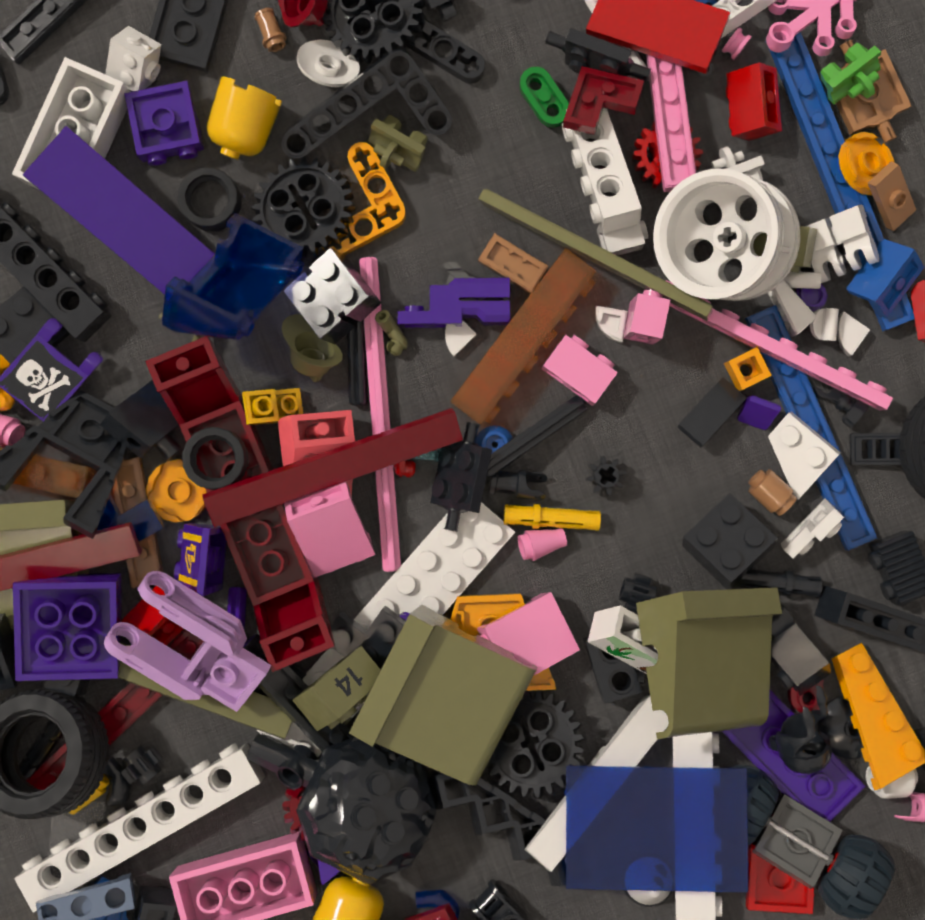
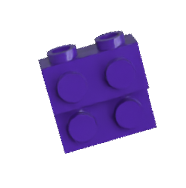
[124,81,205,166]

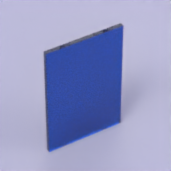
[564,765,749,892]

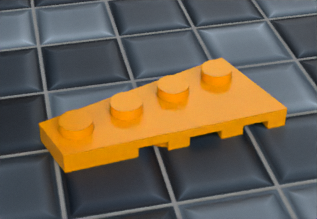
[831,643,925,790]

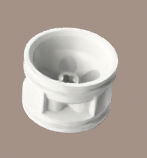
[653,169,800,301]

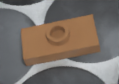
[868,162,916,231]
[478,233,549,295]

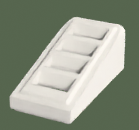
[768,280,816,338]

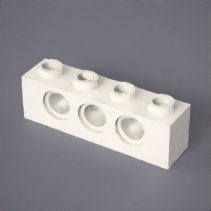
[562,108,642,234]

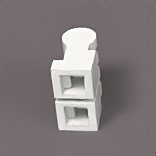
[805,205,879,283]

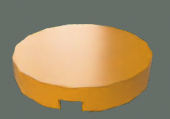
[838,132,894,196]
[146,459,207,523]

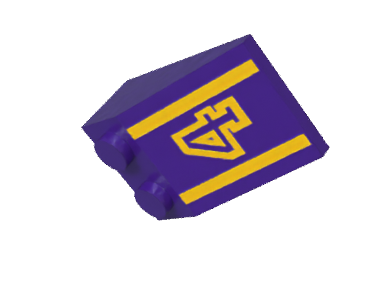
[174,523,227,596]

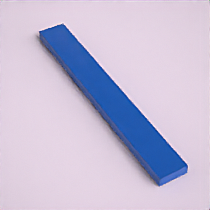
[745,305,877,551]

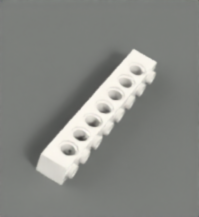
[14,743,265,912]

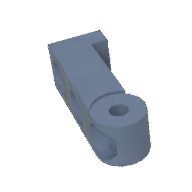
[36,873,136,920]

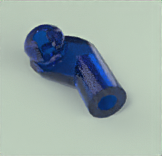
[415,889,460,919]

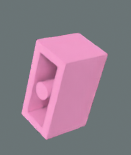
[623,290,670,345]
[542,335,618,406]

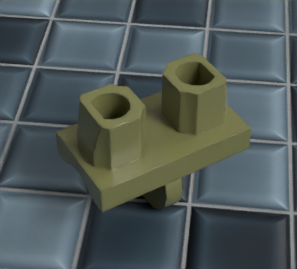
[367,115,428,172]

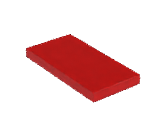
[586,0,730,74]

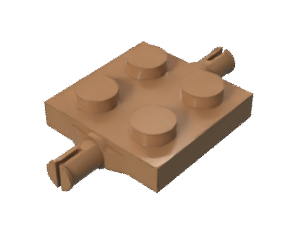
[836,40,912,143]

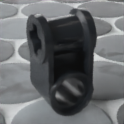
[469,879,527,920]

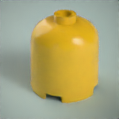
[207,76,282,160]
[313,876,384,920]

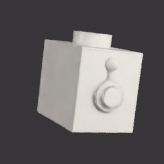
[105,26,162,91]

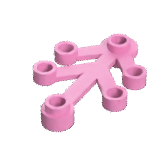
[766,0,857,56]

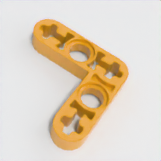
[322,142,406,255]

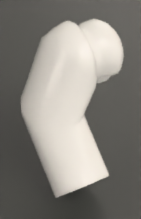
[784,271,821,289]

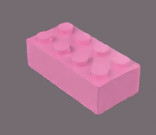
[169,831,318,920]

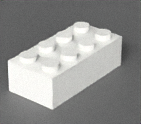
[12,57,131,190]

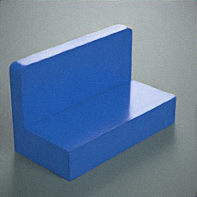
[847,239,925,318]

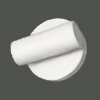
[810,308,839,341]

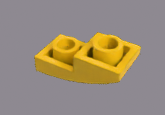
[242,388,303,425]

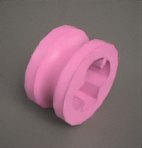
[722,27,752,60]

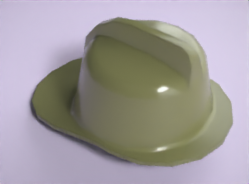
[281,314,343,382]

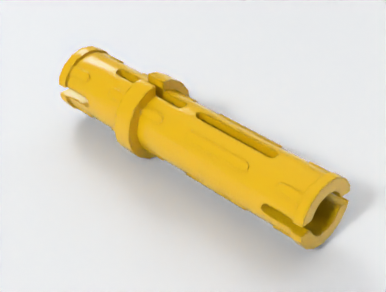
[503,504,601,531]

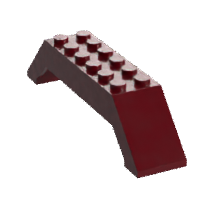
[145,336,335,672]

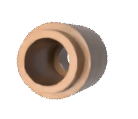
[748,469,797,516]

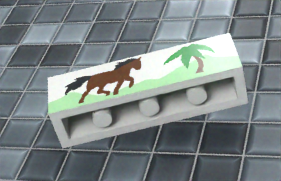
[588,605,658,674]

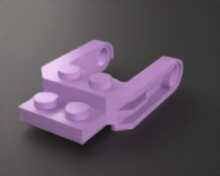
[104,571,271,712]

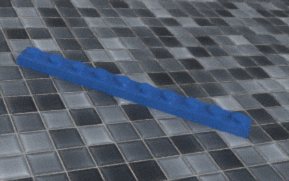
[766,32,914,332]

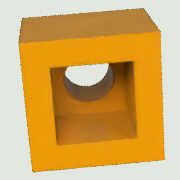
[724,347,772,391]

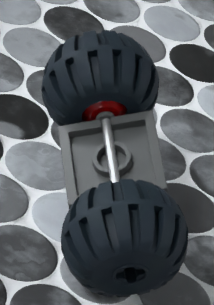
[712,765,895,920]

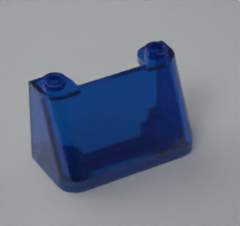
[162,213,304,340]

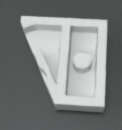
[768,411,841,500]

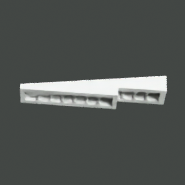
[524,695,669,872]

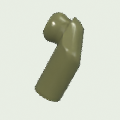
[375,310,408,356]

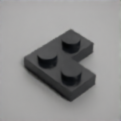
[331,606,406,669]

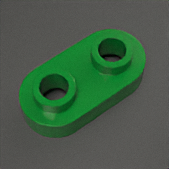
[519,67,569,128]

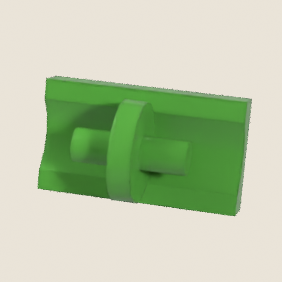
[820,42,881,105]

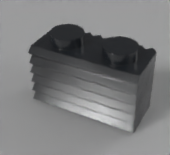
[868,530,925,605]

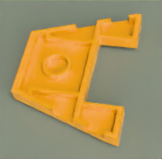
[450,593,556,691]

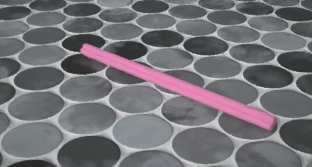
[359,257,401,572]

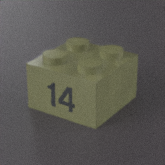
[293,646,381,731]

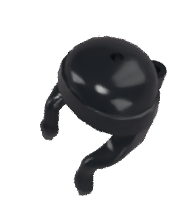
[769,685,832,774]

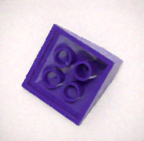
[13,573,122,681]

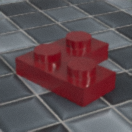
[563,66,644,135]

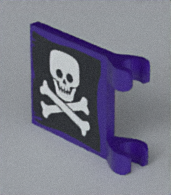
[0,318,103,422]

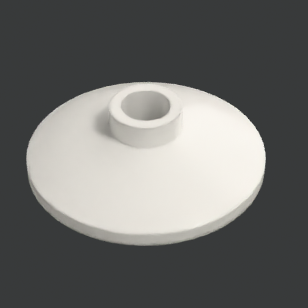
[297,40,360,87]

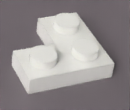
[781,498,844,559]

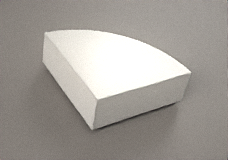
[595,306,628,343]
[837,312,870,357]
[445,320,477,357]

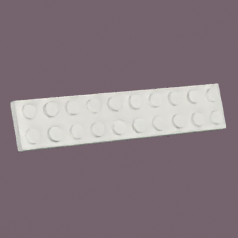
[257,502,515,758]

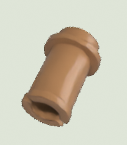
[254,8,287,52]

